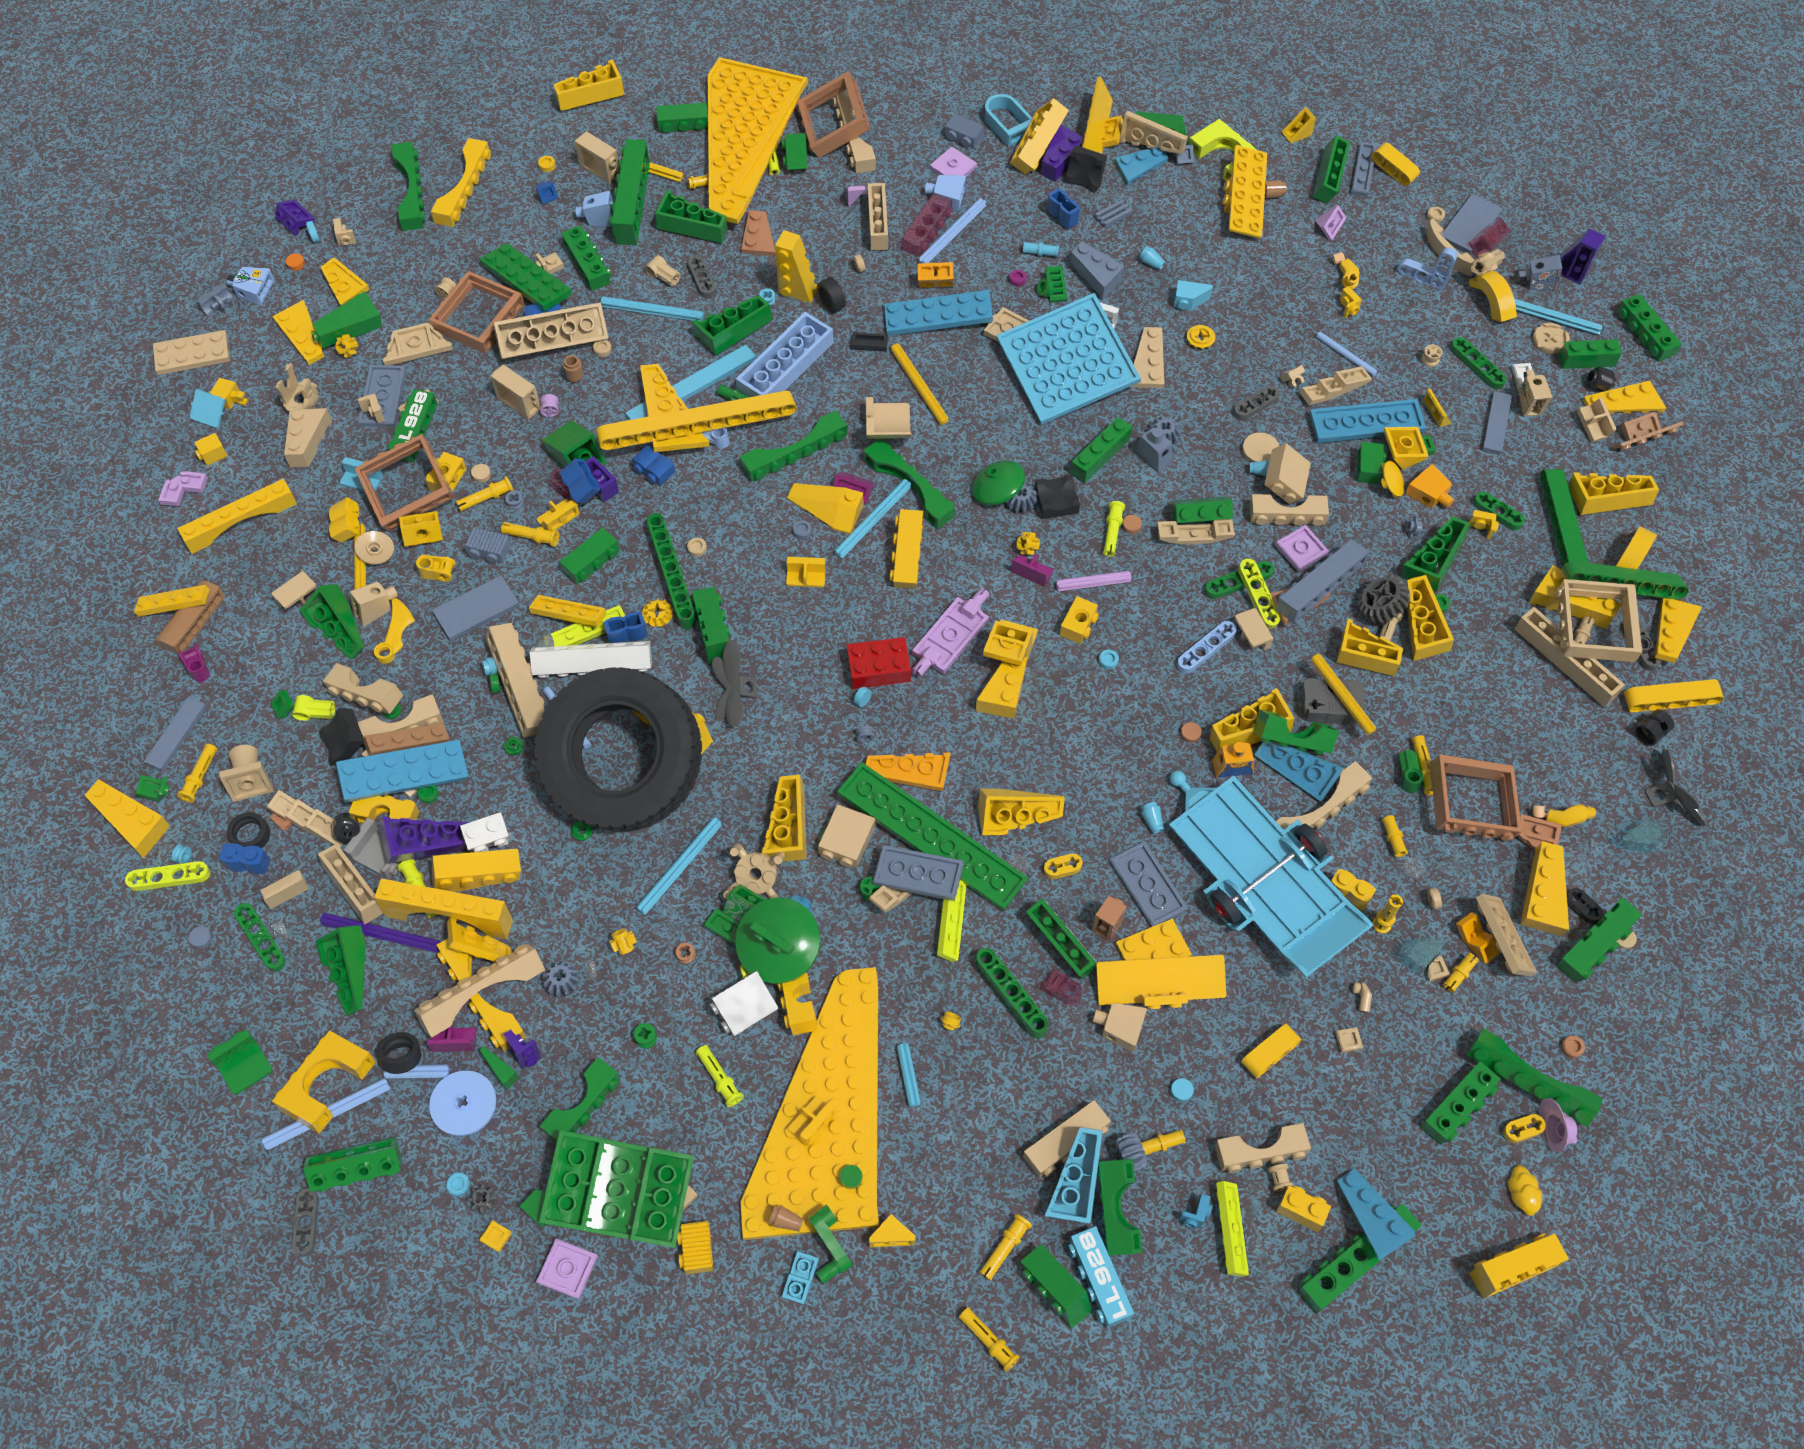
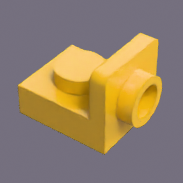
[1340,286,1362,318]
[1469,510,1499,539]

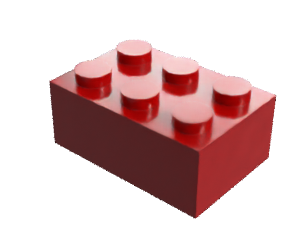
[847,637,911,689]

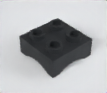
[1065,145,1107,192]
[1035,474,1080,518]
[319,708,364,765]

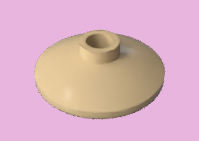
[355,531,394,564]

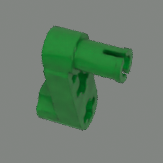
[808,1204,853,1284]

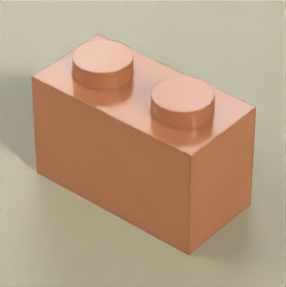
[1092,896,1127,942]

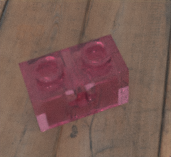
[1468,218,1511,256]

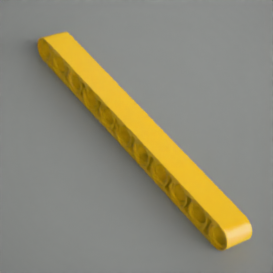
[596,391,797,450]

